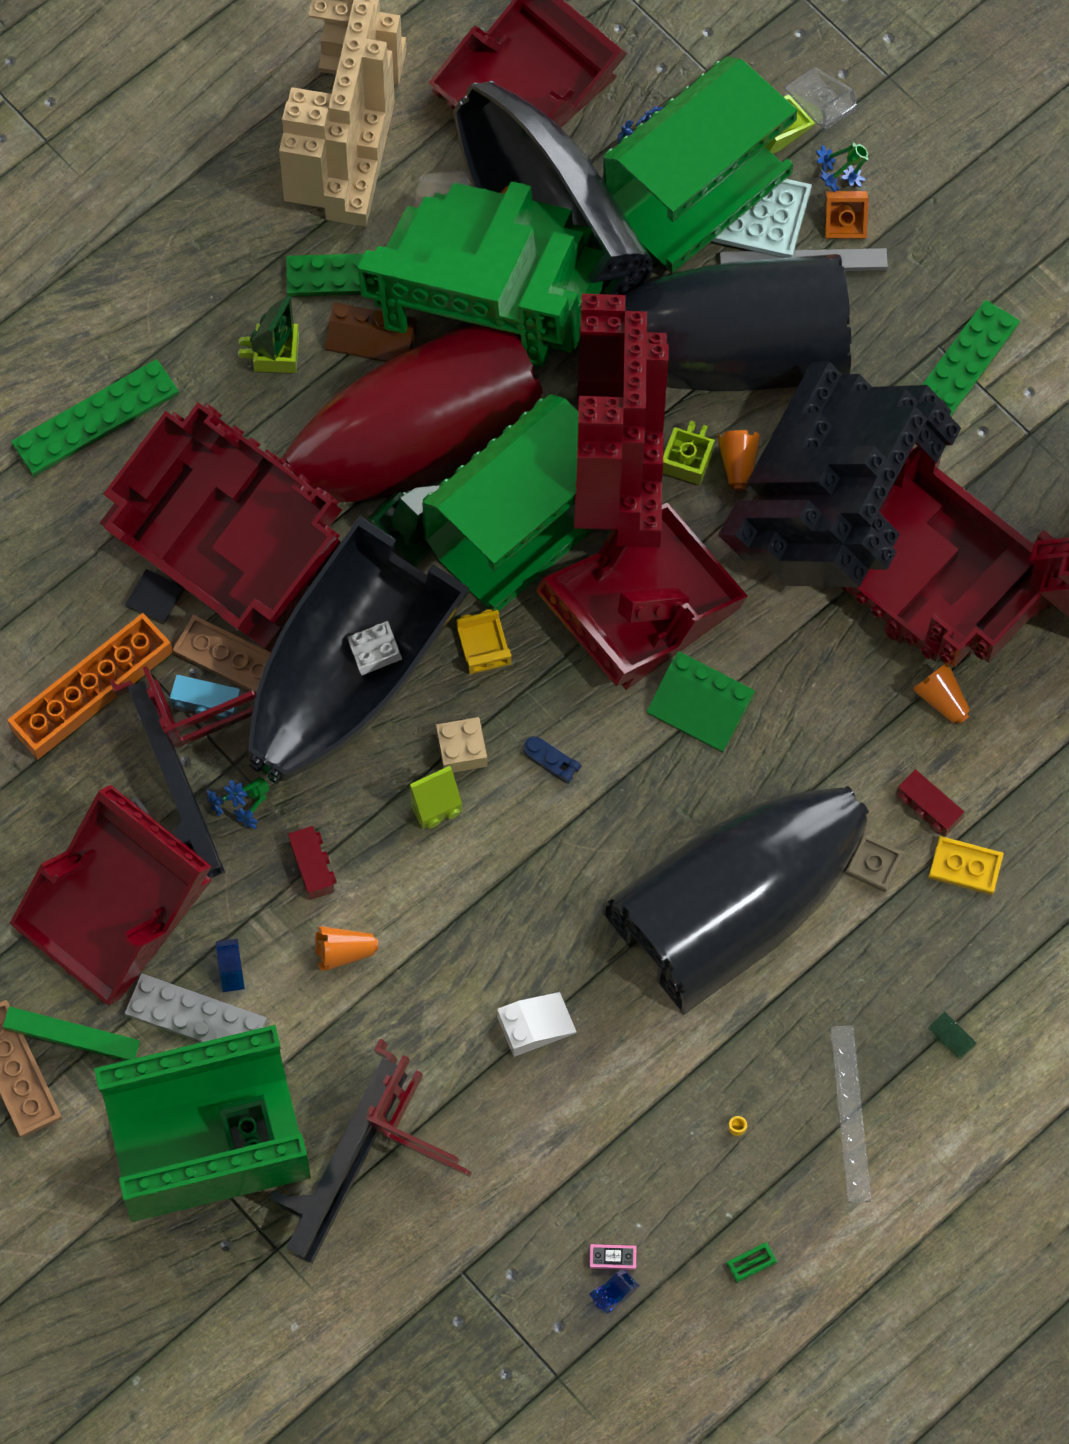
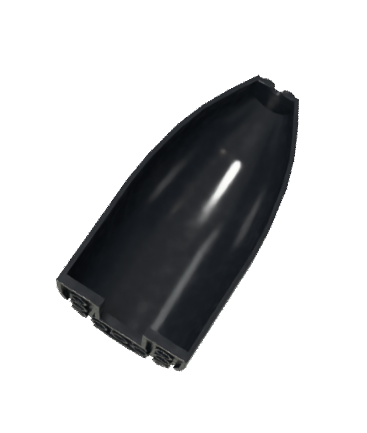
[453,81,653,295]
[624,254,852,391]
[248,516,469,785]
[602,786,869,1015]

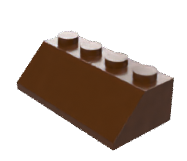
[325,302,416,362]

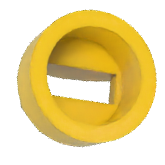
[729,1116,747,1136]

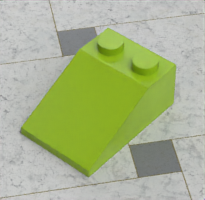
[765,95,816,154]
[410,766,462,830]

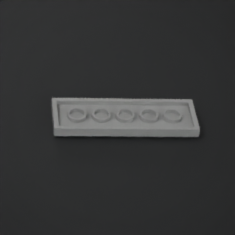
[125,973,267,1043]

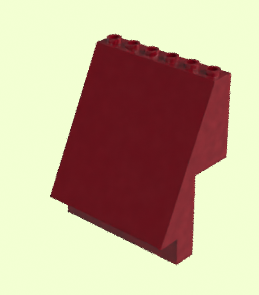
[428,0,628,127]
[536,503,748,690]
[9,785,212,1006]

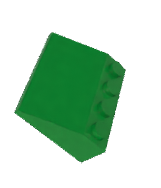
[646,651,755,753]

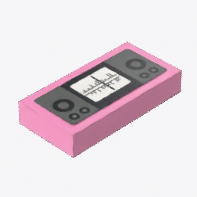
[590,1244,636,1270]

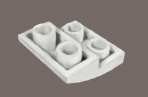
[348,621,402,675]

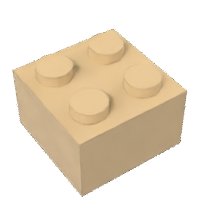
[436,717,487,773]

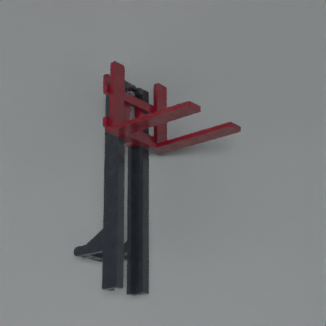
[110,666,256,879]
[271,1039,472,1264]

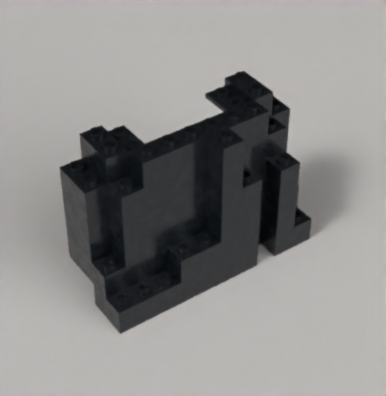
[718,361,961,587]

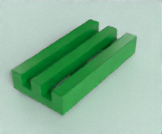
[726,1242,778,1284]

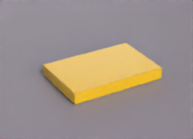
[928,836,1004,896]

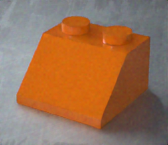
[824,191,869,238]

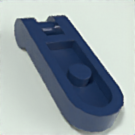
[524,736,582,784]

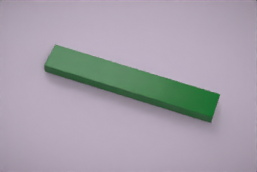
[3,1006,140,1061]

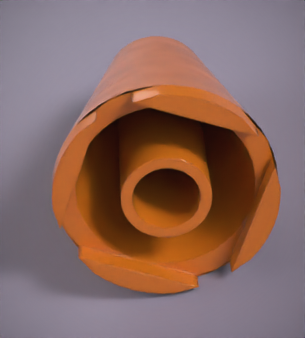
[717,430,760,491]
[913,664,970,724]
[315,926,378,971]

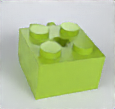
[238,323,299,373]
[663,421,715,485]

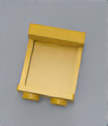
[456,610,511,674]

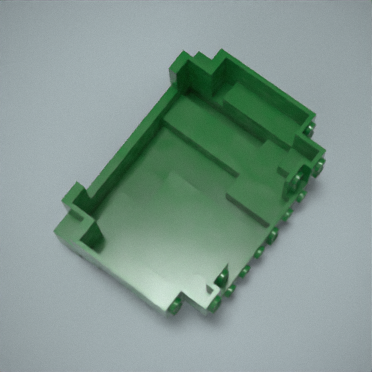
[357,182,605,367]

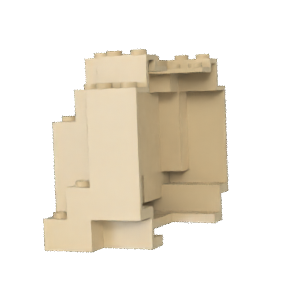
[279,0,406,227]

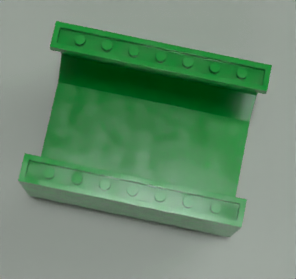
[603,57,797,274]
[422,394,595,611]
[94,1025,311,1223]

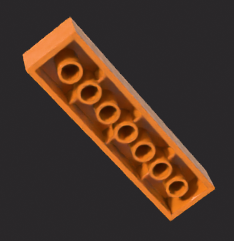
[7,613,173,760]

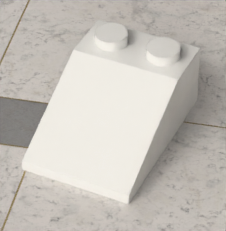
[497,992,576,1057]

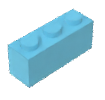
[170,675,241,720]

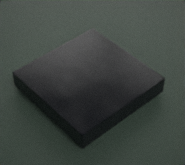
[125,569,184,625]

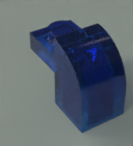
[216,938,245,992]
[589,1269,640,1314]

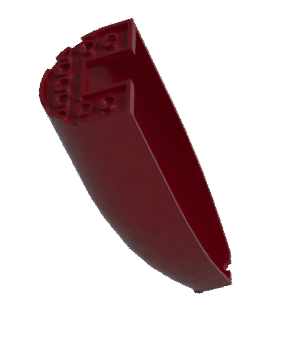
[280,323,543,502]

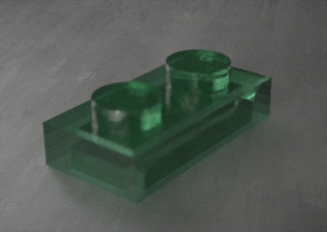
[928,1012,977,1060]

